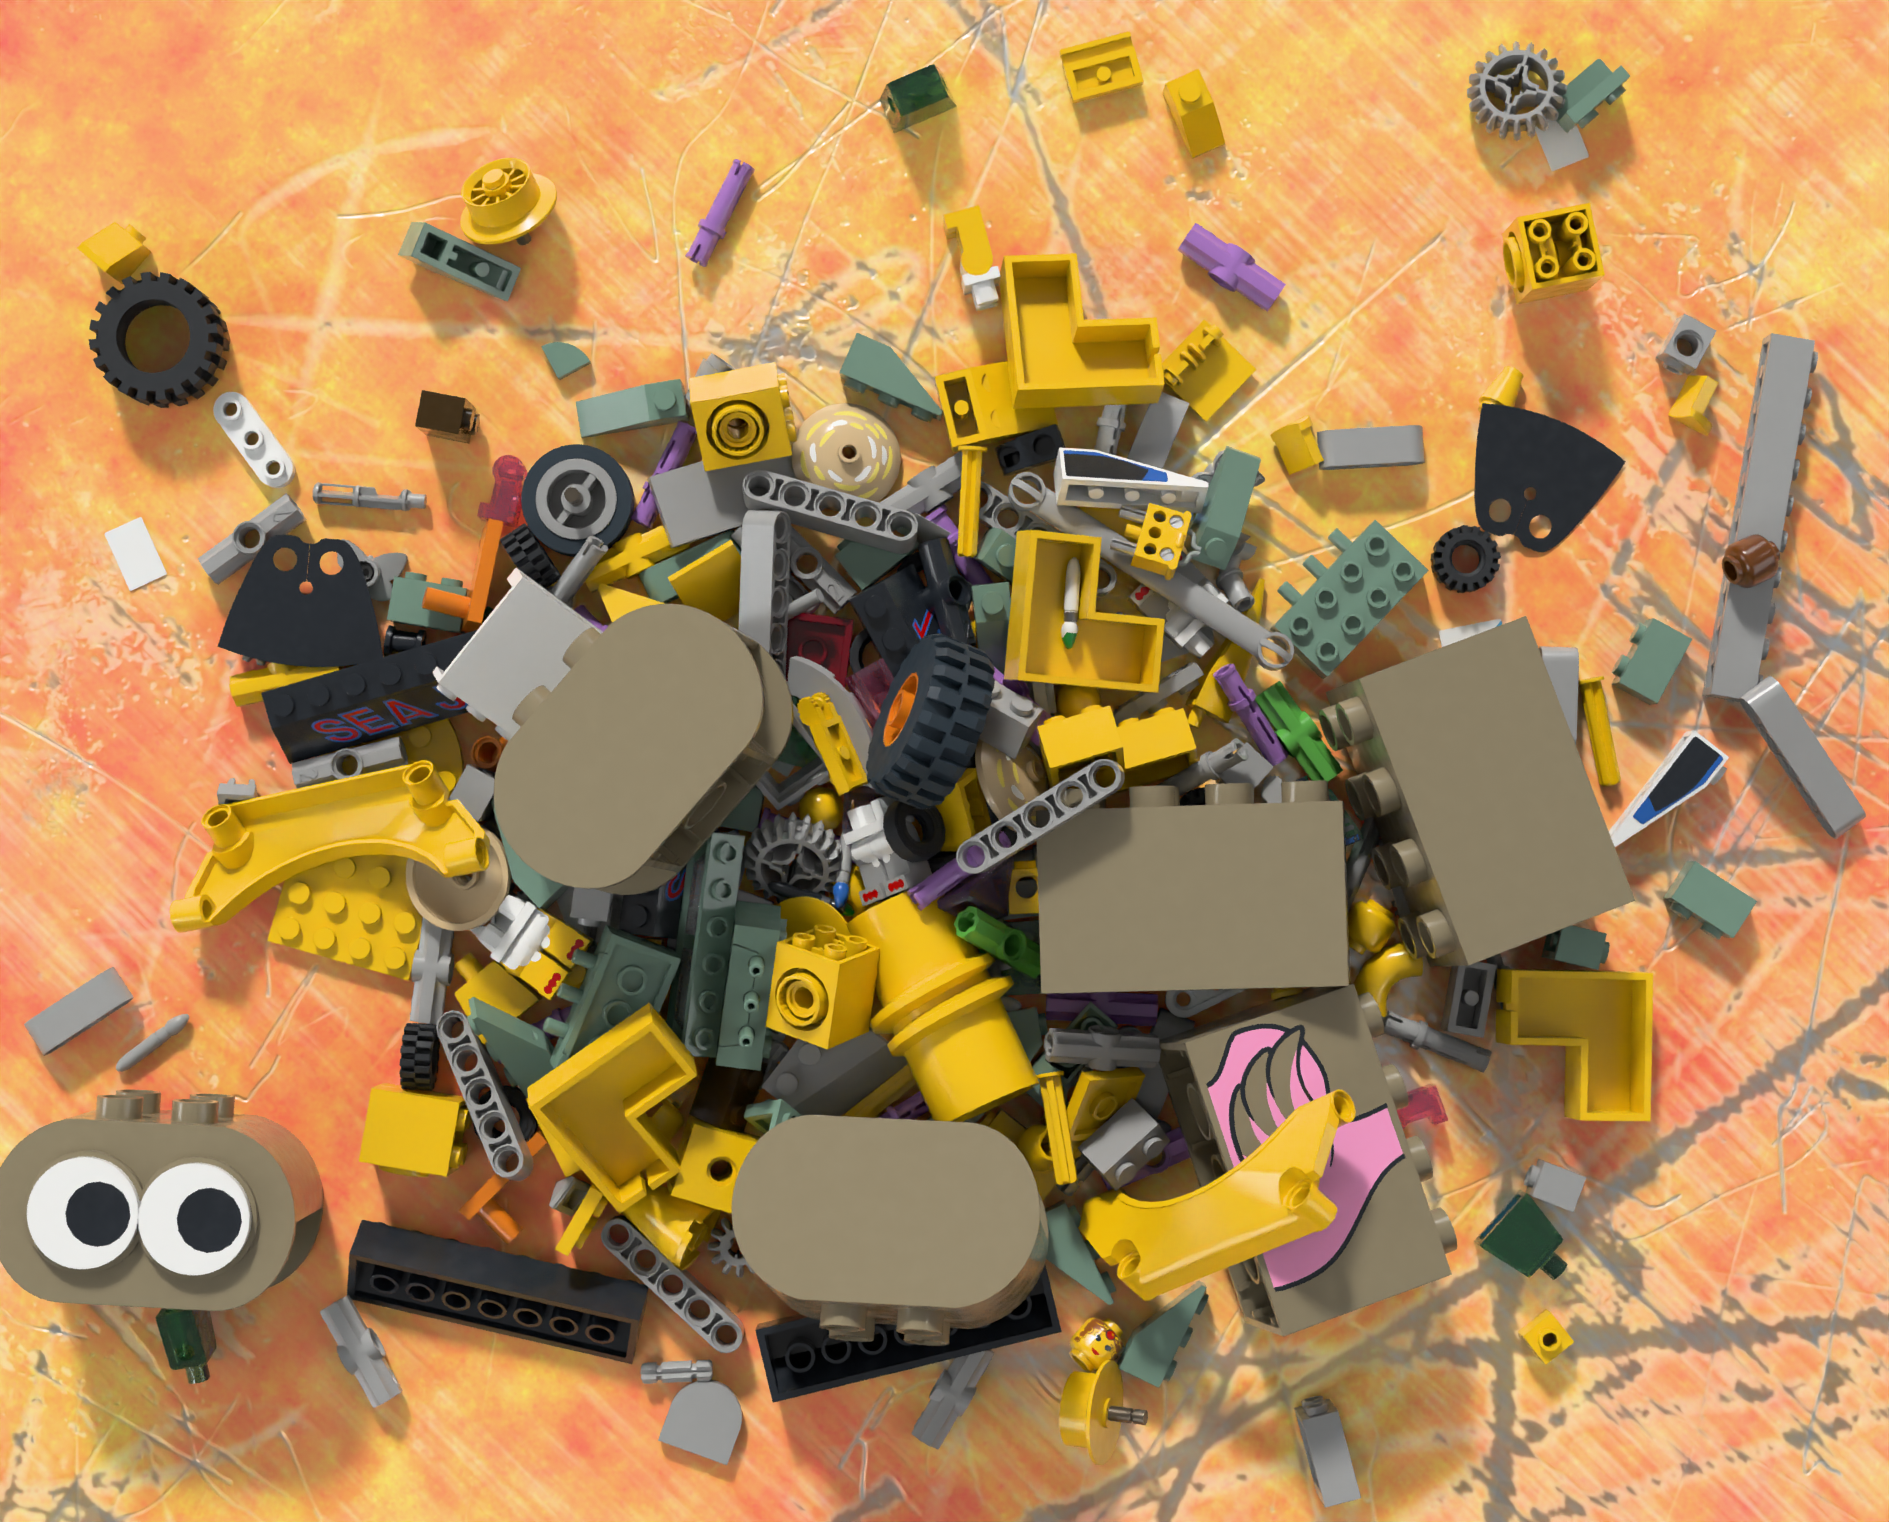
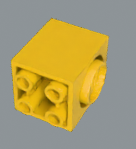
[1502,203,1605,305]
[689,362,797,472]
[765,925,880,1050]
[358,1083,472,1177]
[666,1115,761,1214]

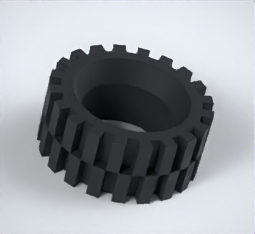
[89,272,230,408]

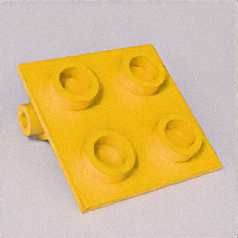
[1162,319,1257,422]

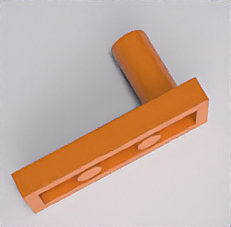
[422,518,503,632]
[459,1129,548,1245]

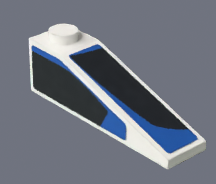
[1053,448,1208,513]
[1609,730,1729,847]

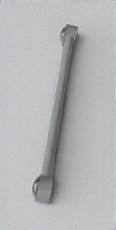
[1008,472,1294,671]

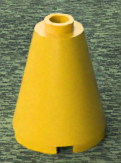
[621,1180,721,1270]

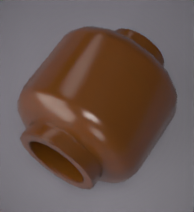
[1721,534,1780,588]

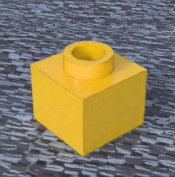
[1518,1309,1574,1365]

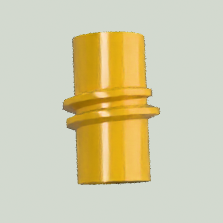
[846,890,1039,1122]

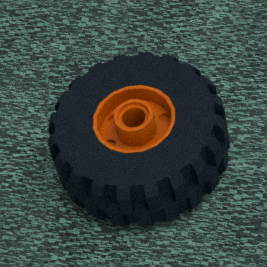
[866,634,995,809]

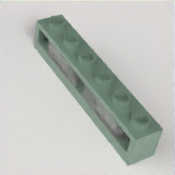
[666,831,745,1058]

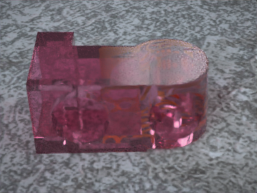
[477,455,528,528]
[1397,1083,1448,1130]

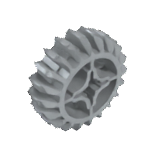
[1467,41,1567,141]
[743,812,842,904]

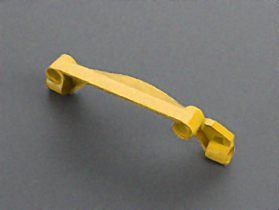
[169,760,490,933]
[1079,1089,1356,1301]

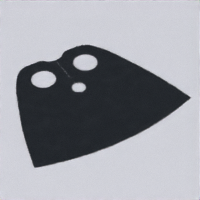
[1474,403,1626,552]
[217,535,383,667]

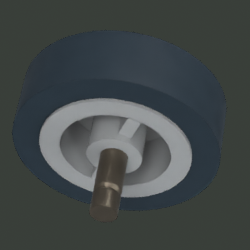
[521,444,635,557]

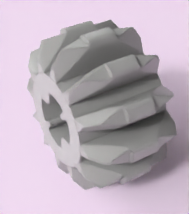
[708,1217,755,1278]

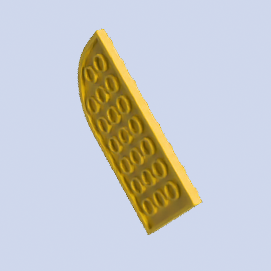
[267,664,465,981]

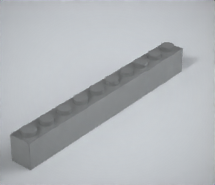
[1702,333,1818,702]

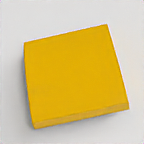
[668,540,741,621]

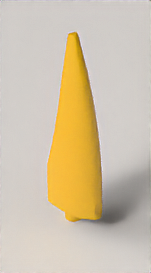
[1185,578,1265,729]

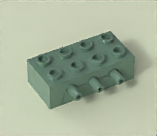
[1270,520,1429,679]
[716,901,787,1071]
[543,925,681,1069]

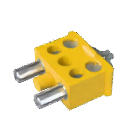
[1109,503,1201,580]

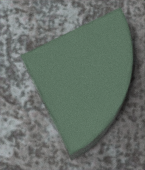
[541,342,591,380]

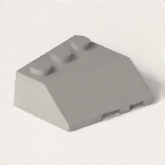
[762,1027,908,1116]

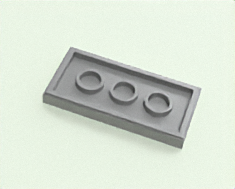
[647,456,804,549]

